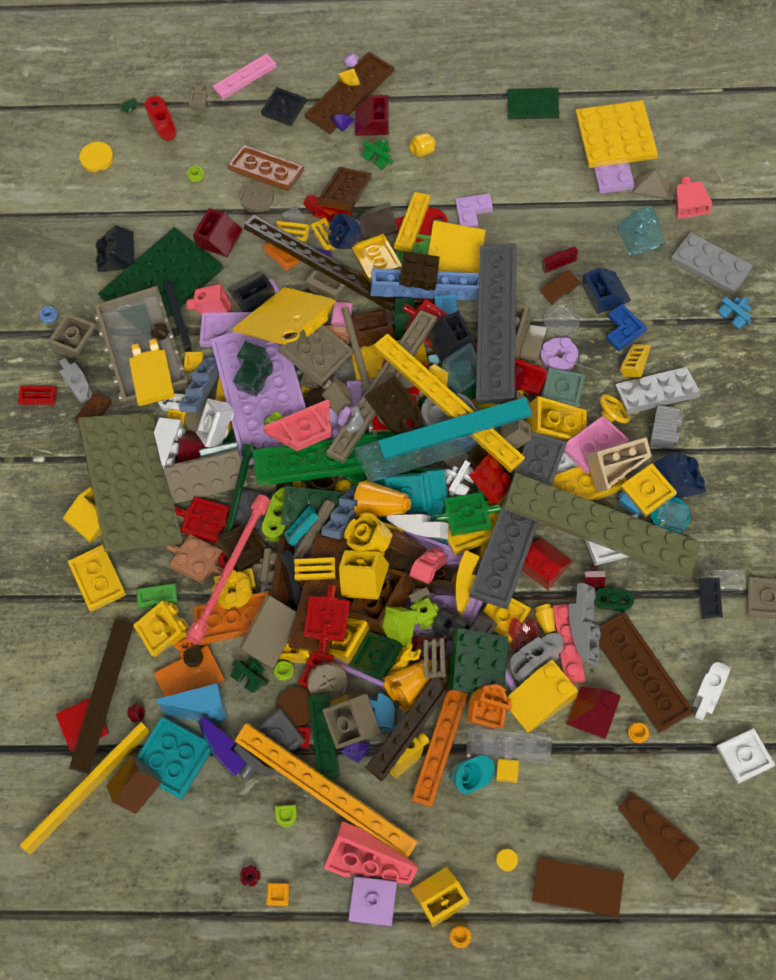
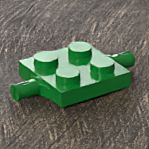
[434,492,501,536]

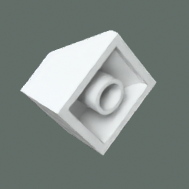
[196,398,234,447]

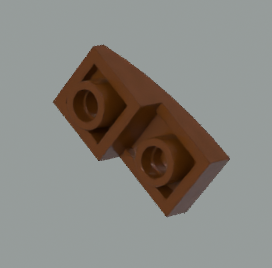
[540,270,581,305]

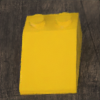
[526,396,587,442]
[507,660,578,734]

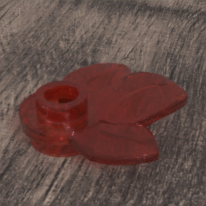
[508,618,543,653]

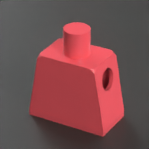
[675,177,712,219]
[186,284,232,317]

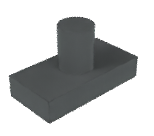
[233,744,275,779]

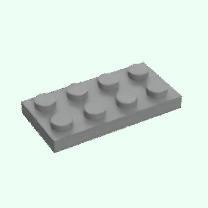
[671,232,753,295]
[615,367,700,414]

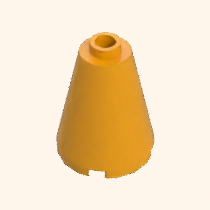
[354,480,411,518]
[383,658,440,712]

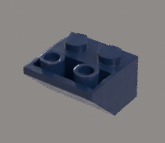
[582,268,631,314]
[654,452,707,499]

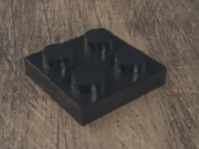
[261,87,307,126]

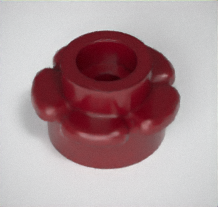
[127,702,145,722]
[240,865,261,887]

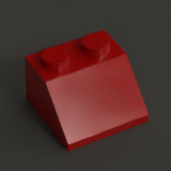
[522,538,573,590]

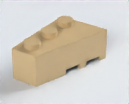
[586,437,652,492]

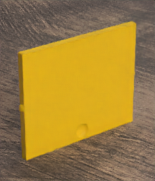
[428,221,486,273]

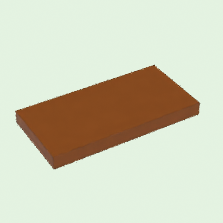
[227,145,304,191]

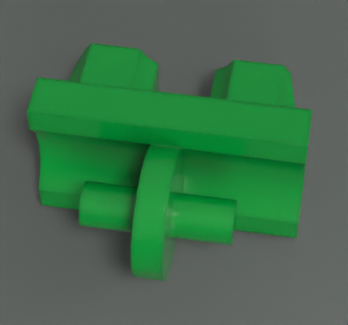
[361,139,394,170]

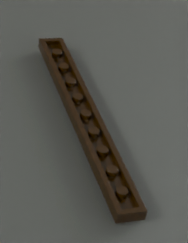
[243,215,402,312]
[365,611,498,782]

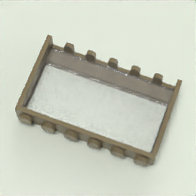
[93,286,189,408]

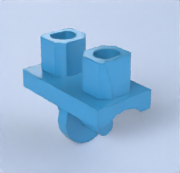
[718,296,752,330]

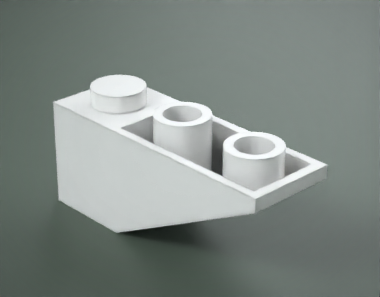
[154,417,185,469]

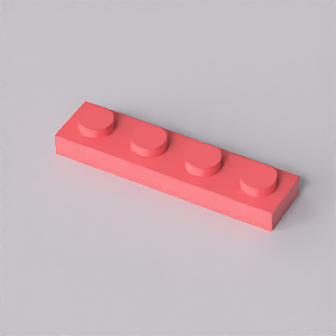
[553,603,585,683]

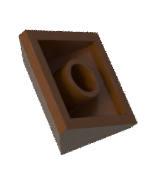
[106,754,162,814]

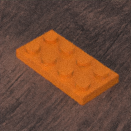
[193,591,271,646]

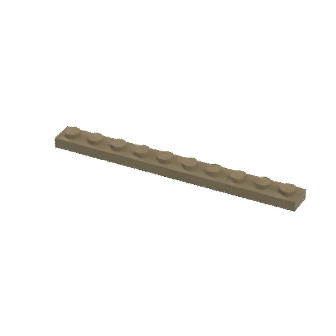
[326,310,437,464]

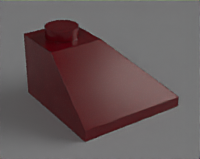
[567,687,621,740]

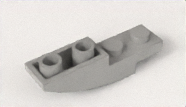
[569,583,601,666]

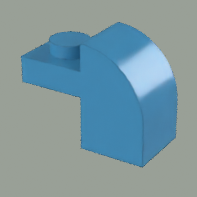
[368,693,396,733]

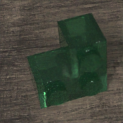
[233,341,274,397]

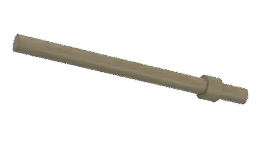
[342,307,372,394]

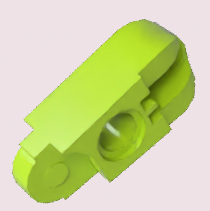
[262,487,289,541]

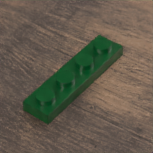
[308,694,340,778]

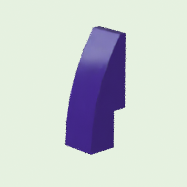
[198,716,246,776]

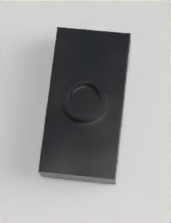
[698,577,723,619]

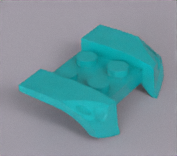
[371,469,448,524]

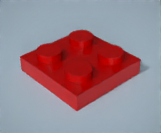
[468,454,512,505]

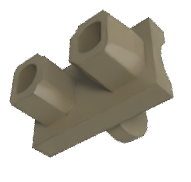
[252,548,277,585]

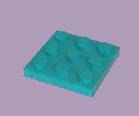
[137,717,212,801]

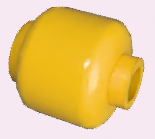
[409,133,436,158]

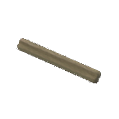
[292,500,335,566]

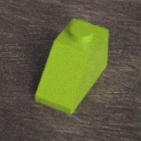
[383,607,417,647]

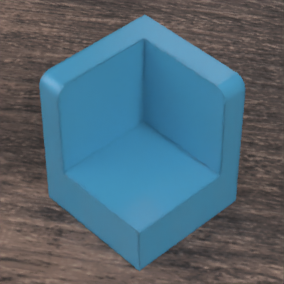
[434,294,457,315]

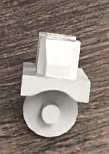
[445,460,474,497]

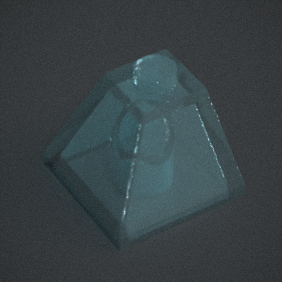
[617,205,664,256]

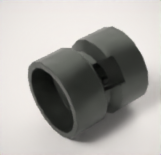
[432,608,470,642]

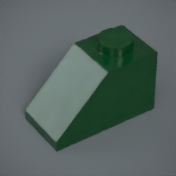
[395,299,414,341]

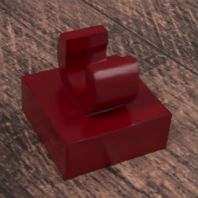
[584,566,606,590]

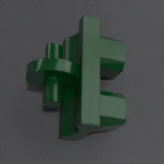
[230,657,269,693]

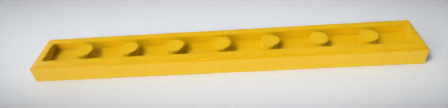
[20,722,150,855]

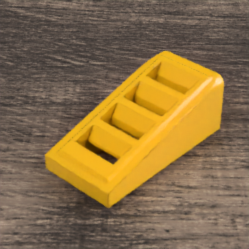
[620,344,651,378]

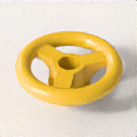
[600,394,630,424]

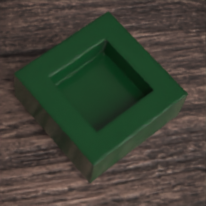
[118,98,138,113]

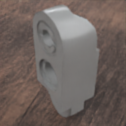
[58,357,93,404]
[510,633,564,682]

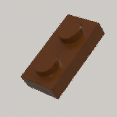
[74,392,112,424]

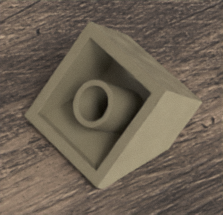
[48,313,97,359]

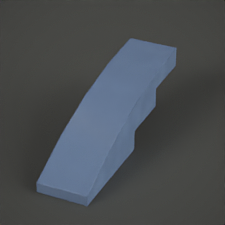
[179,356,219,413]
[322,485,358,539]

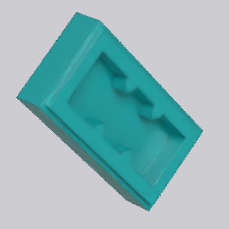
[284,506,319,546]

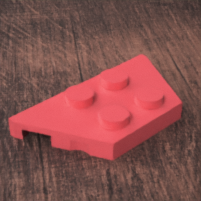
[263,399,331,451]

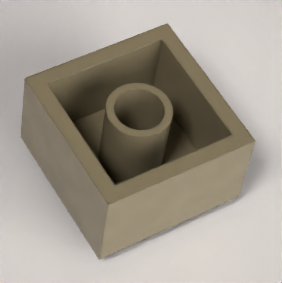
[323,694,381,749]

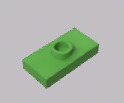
[137,583,178,609]

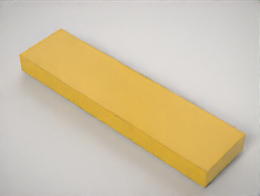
[394,192,431,252]

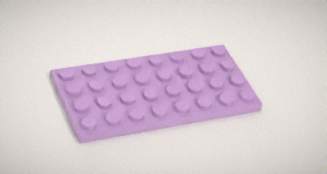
[211,332,306,465]

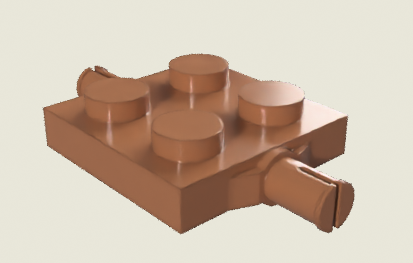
[166,535,224,584]

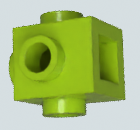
[410,598,440,631]

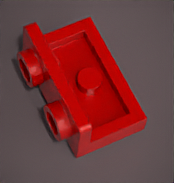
[515,359,547,397]

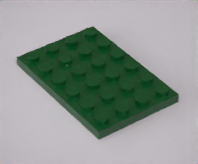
[98,227,224,337]

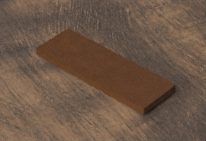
[304,52,394,134]
[599,612,694,734]

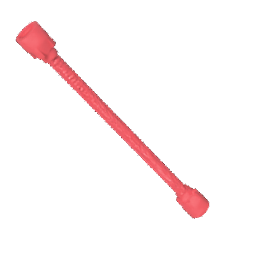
[186,494,271,644]

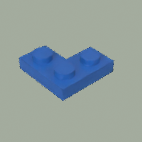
[606,304,647,352]

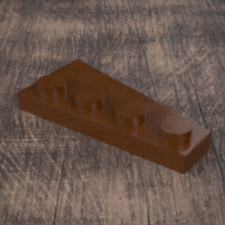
[618,792,700,882]

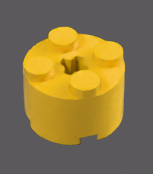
[344,513,392,556]

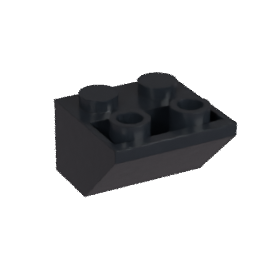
[96,225,134,272]
[227,272,275,312]
[427,311,476,365]

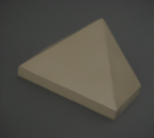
[633,170,671,200]

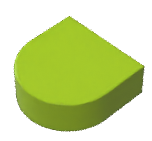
[275,805,297,828]

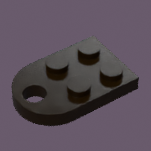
[364,375,422,435]

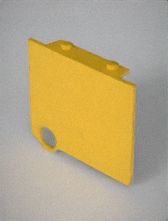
[231,287,336,344]

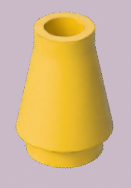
[534,604,556,635]

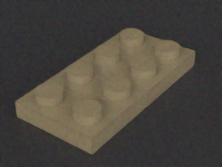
[163,448,248,504]

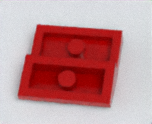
[55,698,109,752]

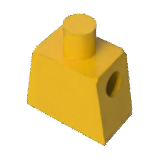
[390,732,429,779]

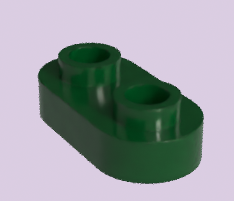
[594,588,634,612]

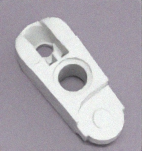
[693,662,731,721]

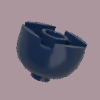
[328,213,361,249]

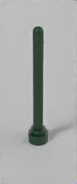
[225,444,257,533]

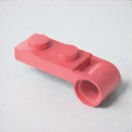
[410,548,449,584]

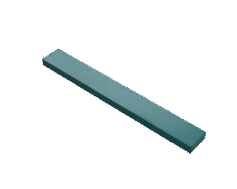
[378,397,532,460]

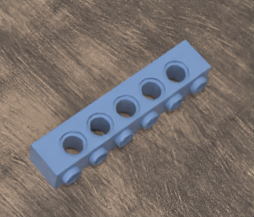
[370,268,479,301]

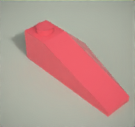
[324,821,418,884]

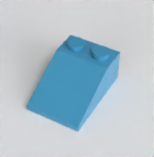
[156,684,228,724]

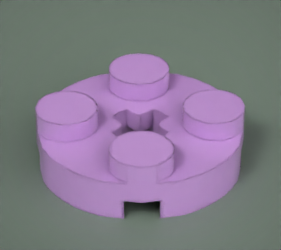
[541,337,578,371]

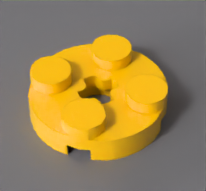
[212,570,252,609]

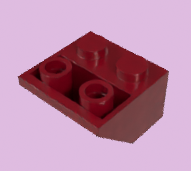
[355,95,389,136]
[193,208,243,258]

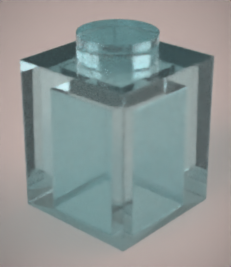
[658,501,689,531]

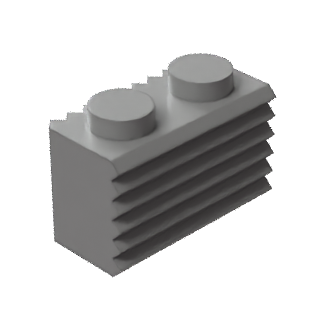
[650,405,683,449]

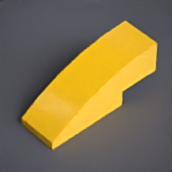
[456,550,480,617]

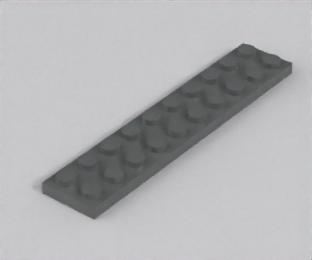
[476,243,517,404]
[469,431,567,610]

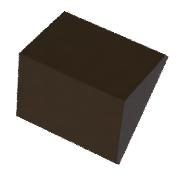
[356,202,399,240]
[414,565,459,597]

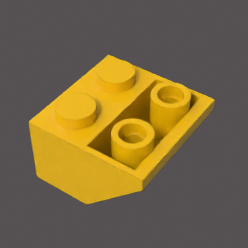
[63,487,101,543]
[339,550,389,599]
[410,867,470,927]

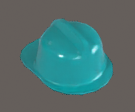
[448,755,495,795]

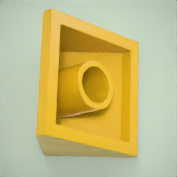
[330,618,370,665]

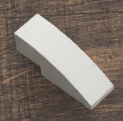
[387,514,449,539]

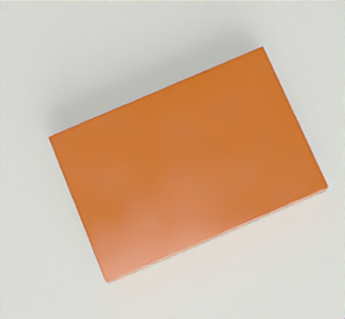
[153,645,225,697]

